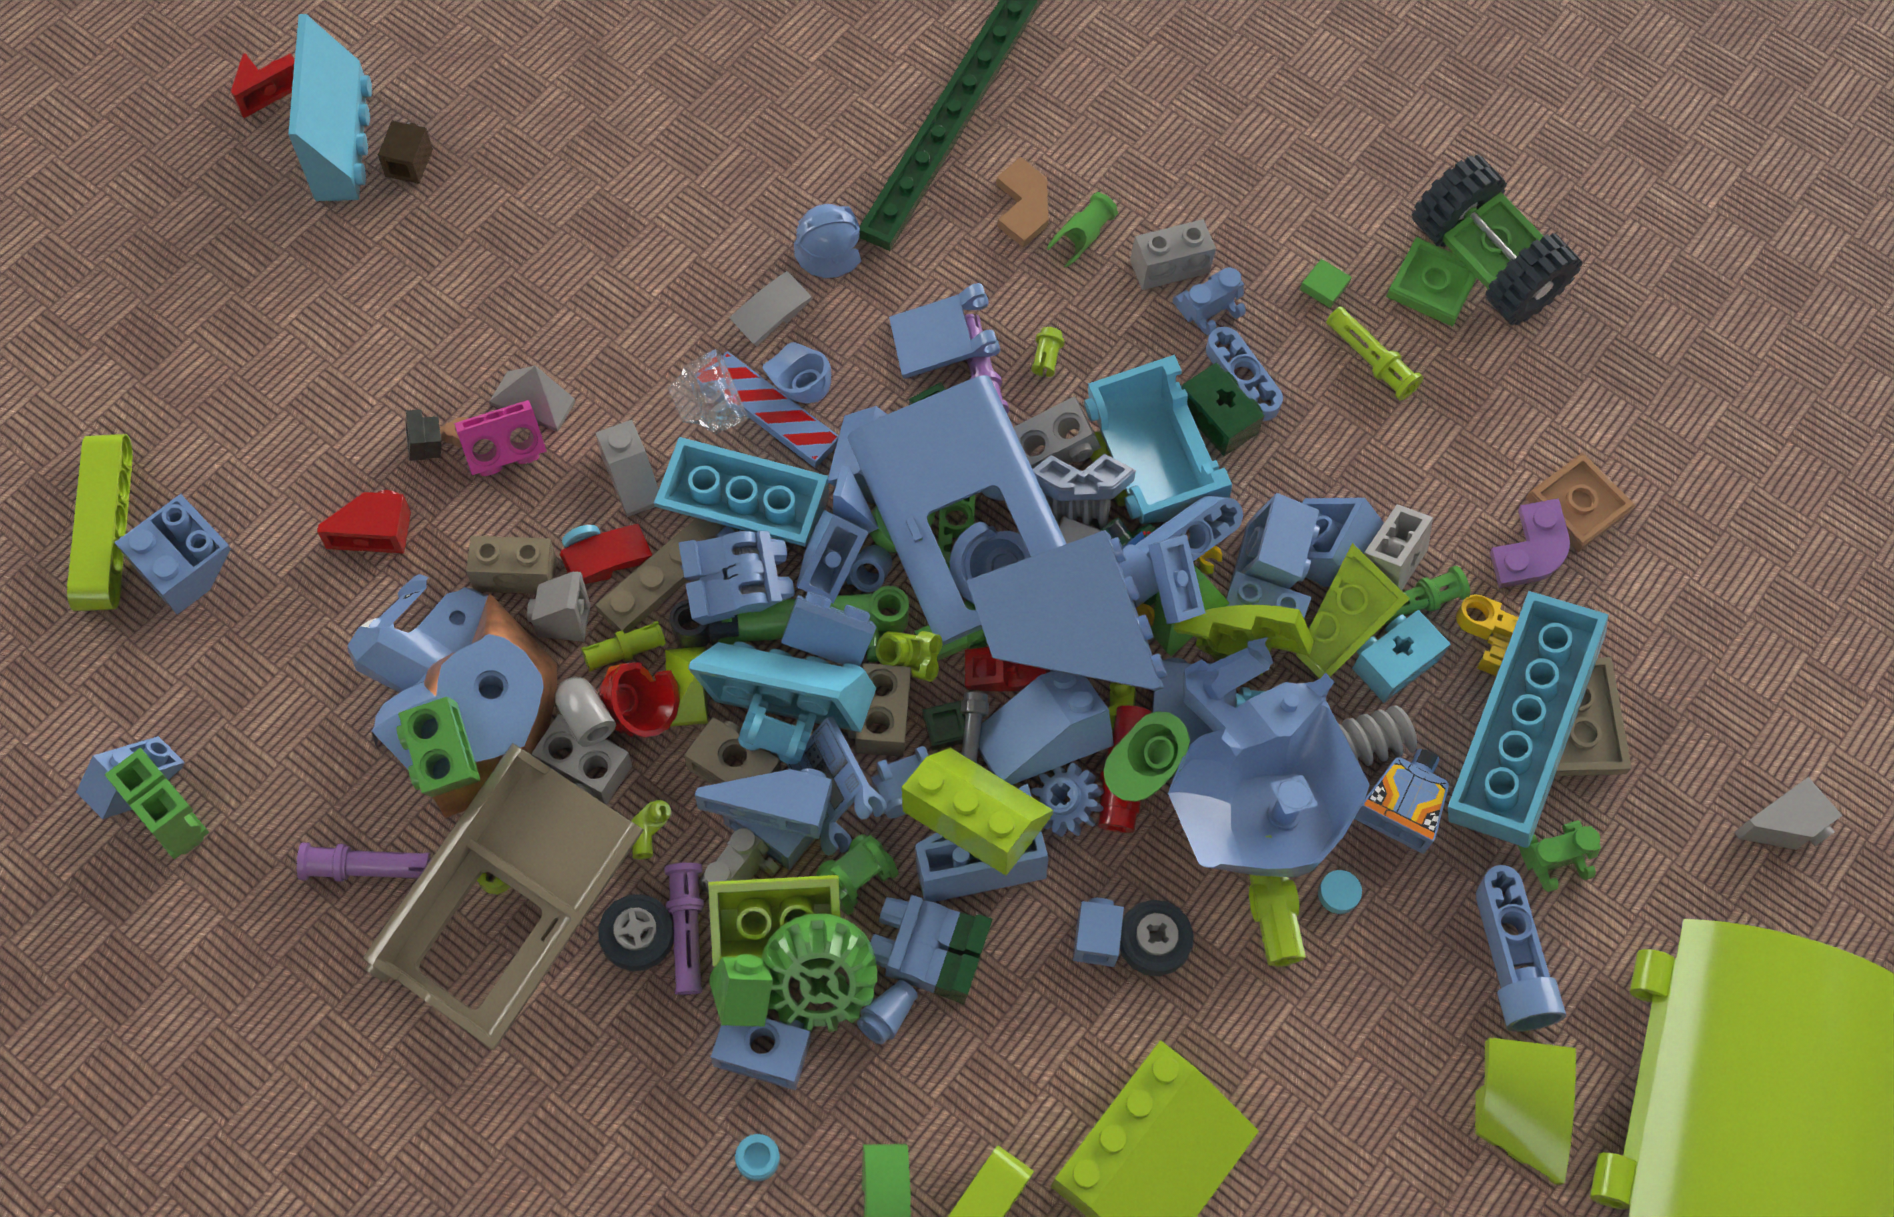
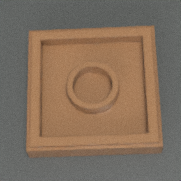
[1526,452,1636,552]

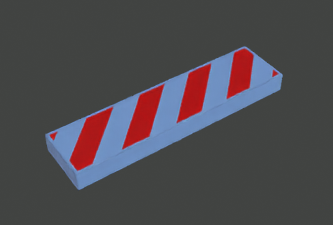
[702,351,839,468]

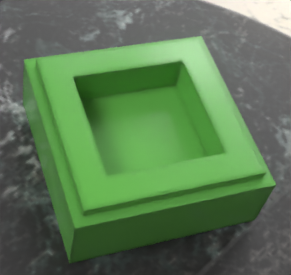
[1300,259,1352,308]

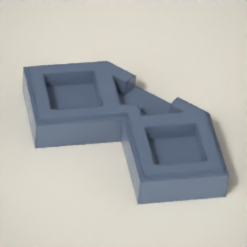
[1033,454,1136,501]

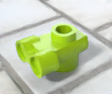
[876,631,943,682]

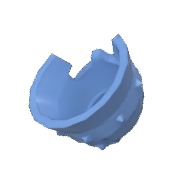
[794,204,861,278]

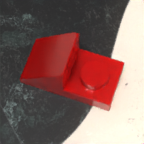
[231,53,295,118]

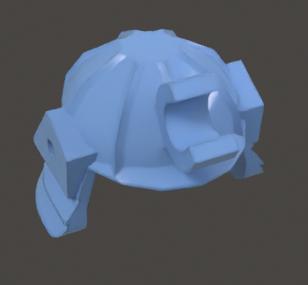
[950,522,1030,604]

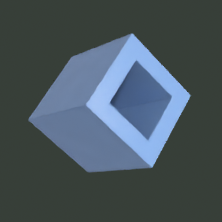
[1073,898,1124,967]

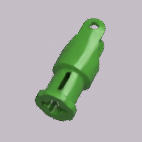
[1047,192,1118,268]

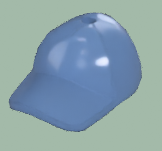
[763,342,831,403]

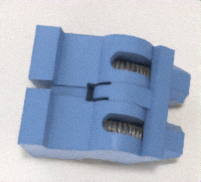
[678,531,795,625]

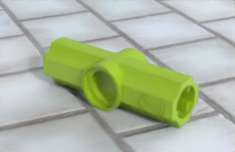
[1249,835,1305,967]

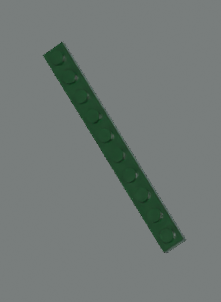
[859,0,1042,251]

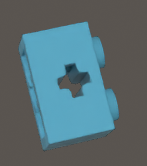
[1352,609,1451,703]

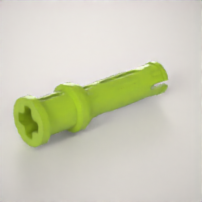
[1326,306,1424,401]

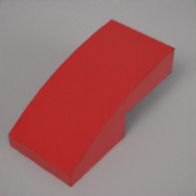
[560,524,652,584]
[965,647,1050,691]

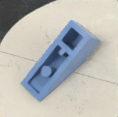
[695,768,832,839]

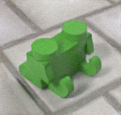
[1517,820,1601,892]
[816,834,899,916]

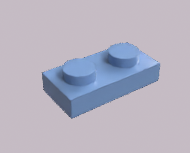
[1148,535,1205,624]

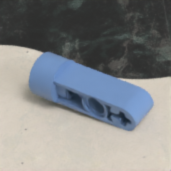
[1120,496,1243,608]
[1476,865,1566,1032]

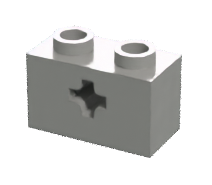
[1364,504,1433,590]

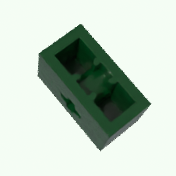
[1181,362,1265,457]

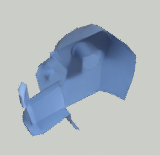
[1168,638,1369,877]

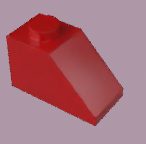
[317,490,411,554]

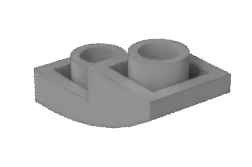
[729,271,813,346]

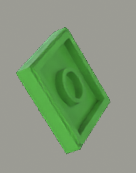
[1386,237,1477,327]

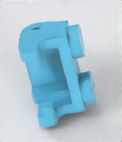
[738,693,817,764]

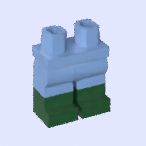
[870,895,993,1005]

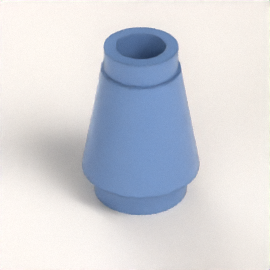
[857,980,918,1044]

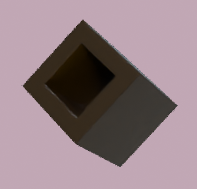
[378,121,433,184]

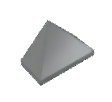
[489,366,575,432]

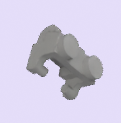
[699,828,779,893]

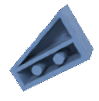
[915,784,1048,902]

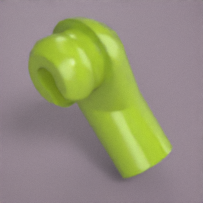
[631,800,671,860]

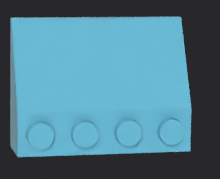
[288,14,372,201]

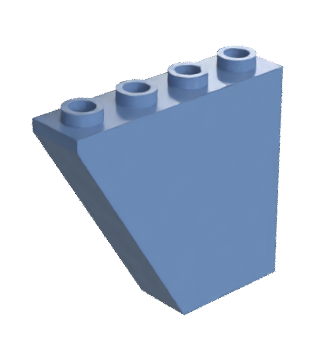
[966,530,1167,691]

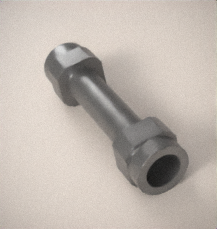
[960,692,989,763]

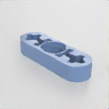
[1206,327,1283,421]

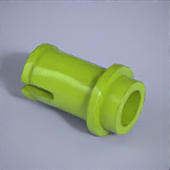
[1031,327,1065,377]

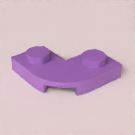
[1490,498,1570,588]

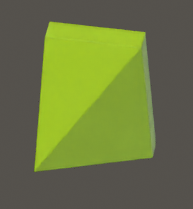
[665,646,708,727]

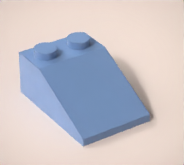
[978,671,1114,785]

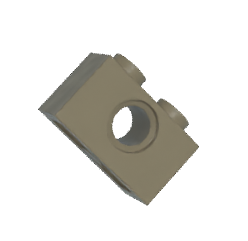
[466,536,557,594]
[684,717,781,785]

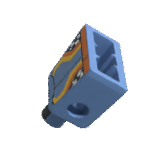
[1354,749,1449,854]

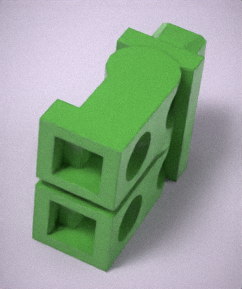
[104,747,209,860]

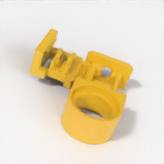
[1456,595,1519,676]

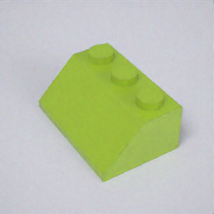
[901,748,1054,876]
[708,875,840,966]

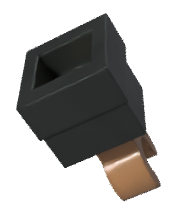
[405,409,469,461]

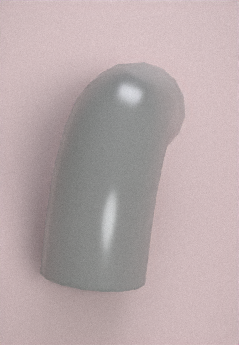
[555,677,616,747]

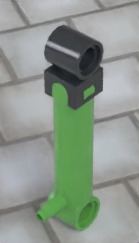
[669,586,909,662]

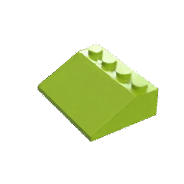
[1051,1040,1259,1217]

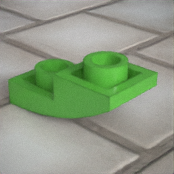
[862,1144,911,1217]

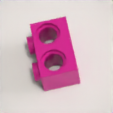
[454,400,547,476]

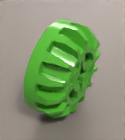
[761,914,878,1033]

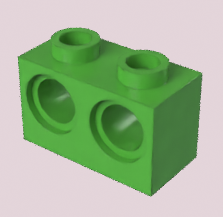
[396,696,481,797]

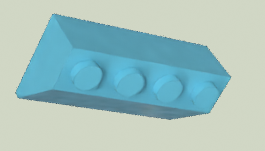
[654,437,829,547]
[688,642,876,732]

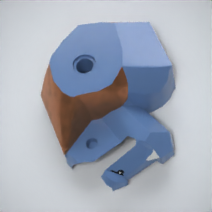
[348,574,557,818]

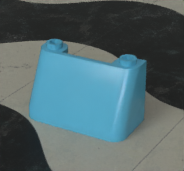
[1084,355,1232,524]

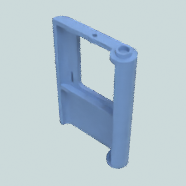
[847,375,1067,646]

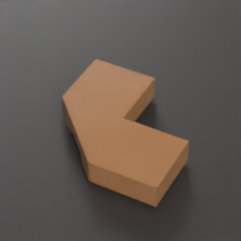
[996,157,1049,248]

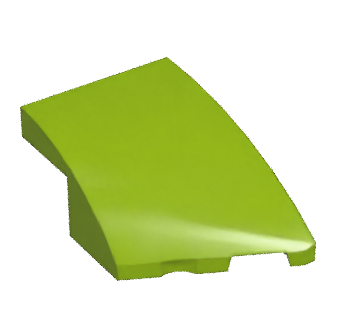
[1173,605,1314,676]
[1475,1038,1576,1185]

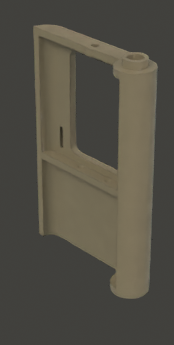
[363,743,644,1050]

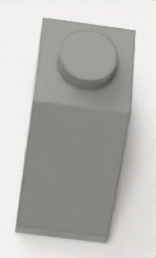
[595,420,659,517]
[527,572,591,642]
[1734,777,1843,850]

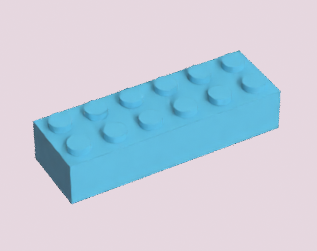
[1448,591,1609,848]

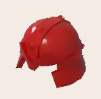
[598,662,680,737]

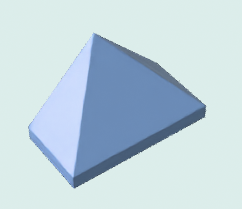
[833,466,879,533]

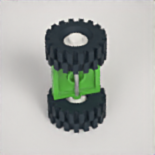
[1412,154,1583,326]

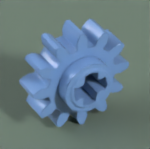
[1031,762,1104,837]

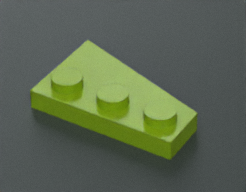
[1296,543,1410,679]

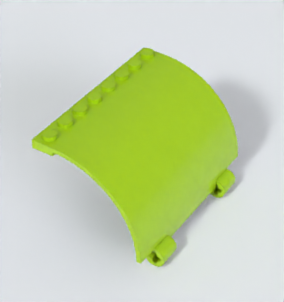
[1590,919,1894,1217]

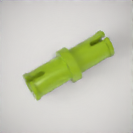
[581,621,666,672]

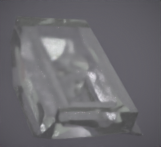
[668,349,748,435]

